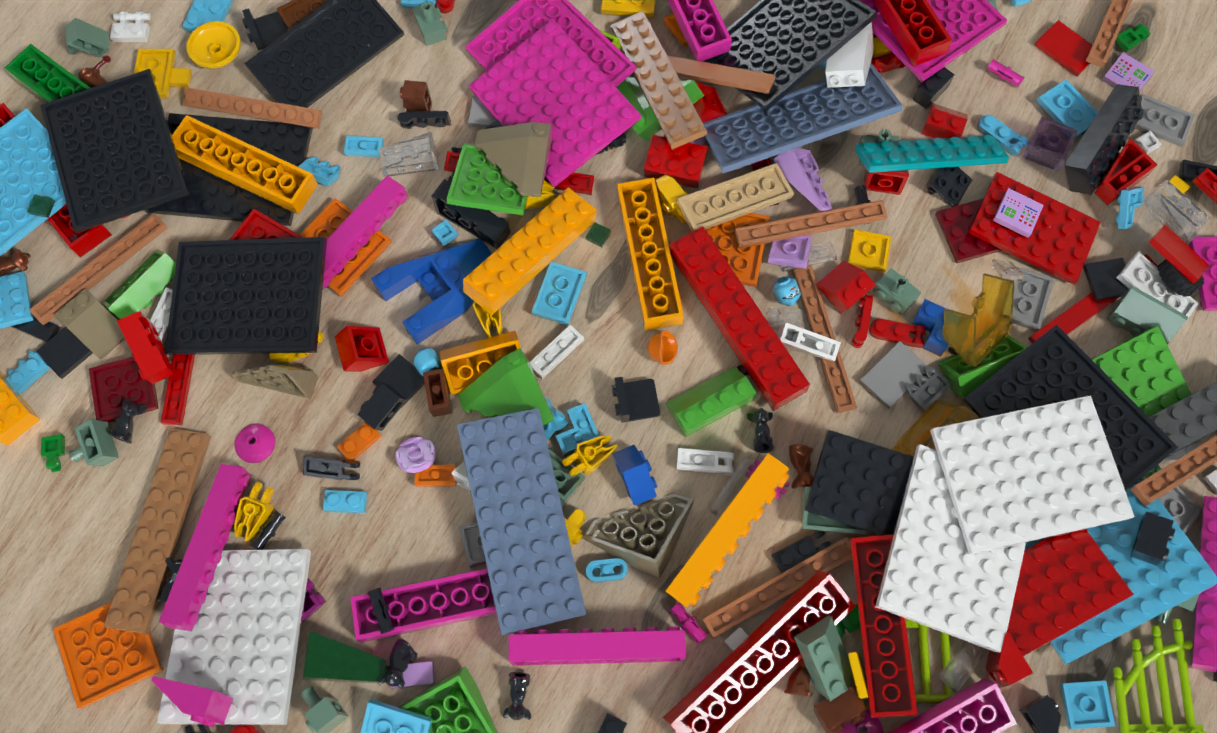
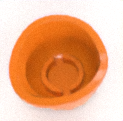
[648,330,678,365]

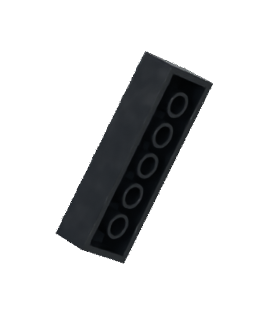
[1064,84,1144,195]

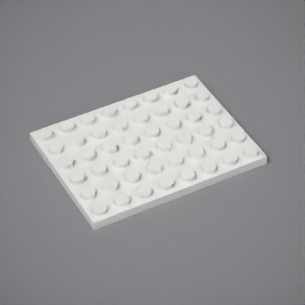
[930,396,1134,555]
[875,444,1026,653]
[157,549,311,725]

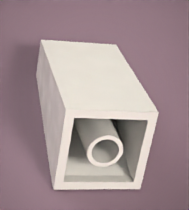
[825,22,874,88]

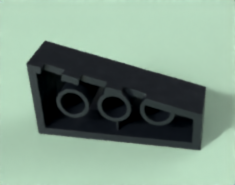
[431,179,511,249]

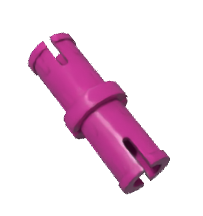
[987,59,1025,87]
[670,602,708,644]

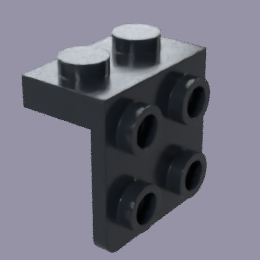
[242,8,289,51]
[611,377,660,423]

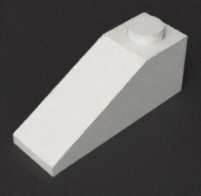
[777,323,841,361]

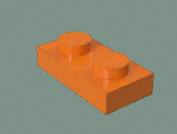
[663,13,688,47]
[337,422,382,460]
[414,464,457,487]

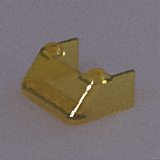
[942,273,1014,366]
[891,400,980,457]

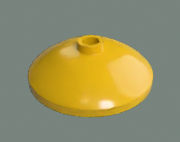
[186,21,241,69]

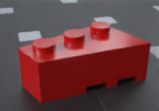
[1094,138,1158,206]
[117,311,174,385]

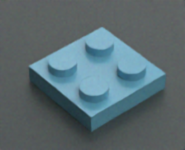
[1060,681,1115,730]

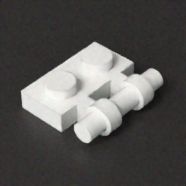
[110,11,151,42]

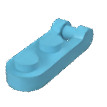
[978,115,1028,156]

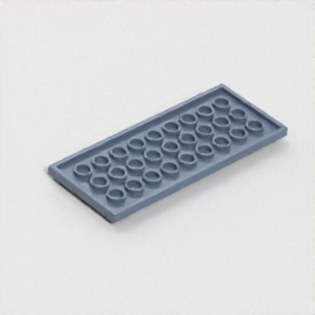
[703,64,902,174]
[457,408,586,635]

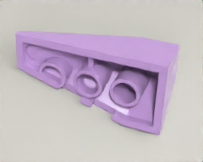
[773,148,832,211]

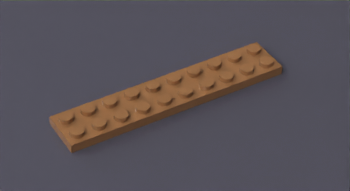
[611,11,707,149]
[104,428,211,635]

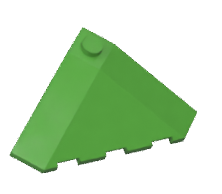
[616,76,704,141]
[458,348,555,426]
[398,666,497,733]

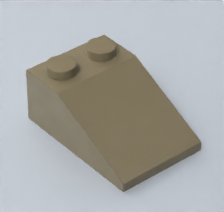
[54,288,125,360]

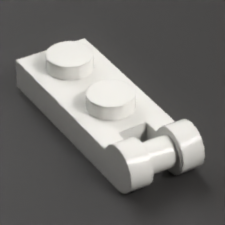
[677,448,735,475]

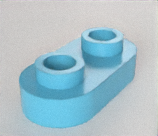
[586,558,628,583]

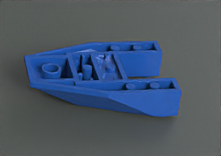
[371,238,492,345]

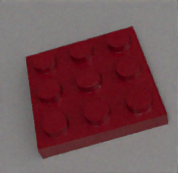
[935,199,1004,264]
[89,357,159,423]

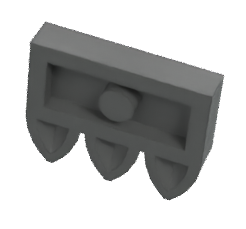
[907,366,953,412]

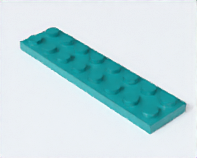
[855,135,1009,173]

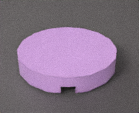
[395,437,436,473]

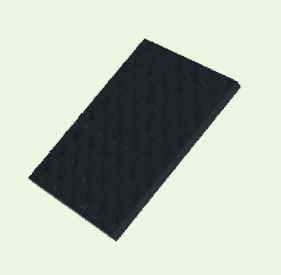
[702,0,877,111]
[40,69,190,233]
[144,113,313,226]
[165,237,327,355]
[963,324,1179,491]

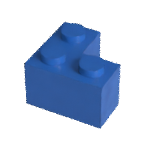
[912,299,962,357]
[612,445,657,506]

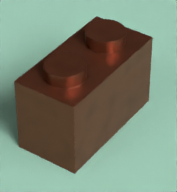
[400,80,432,112]
[423,369,453,417]
[814,685,867,733]

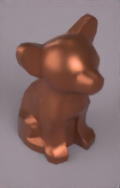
[78,68,107,88]
[0,249,31,277]
[789,444,814,489]
[784,658,812,697]

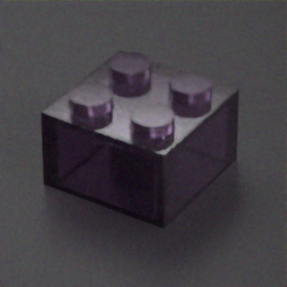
[1022,117,1078,171]

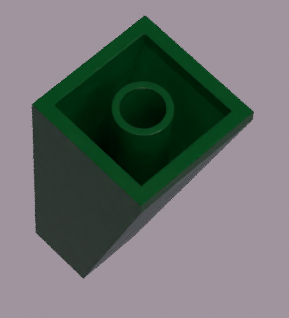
[302,632,389,684]

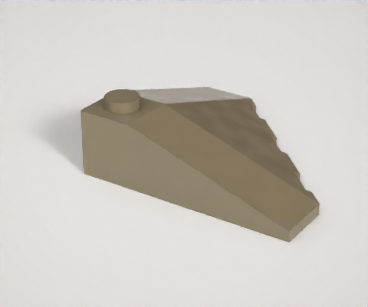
[475,122,552,197]
[231,365,318,399]
[583,493,694,578]

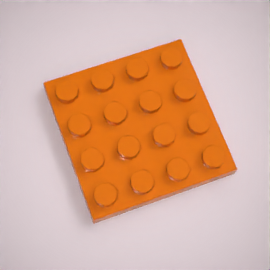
[300,198,392,297]
[689,213,770,287]
[53,602,163,709]

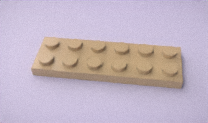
[676,163,794,232]

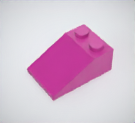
[151,676,233,727]

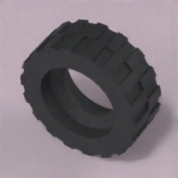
[1158,259,1204,297]

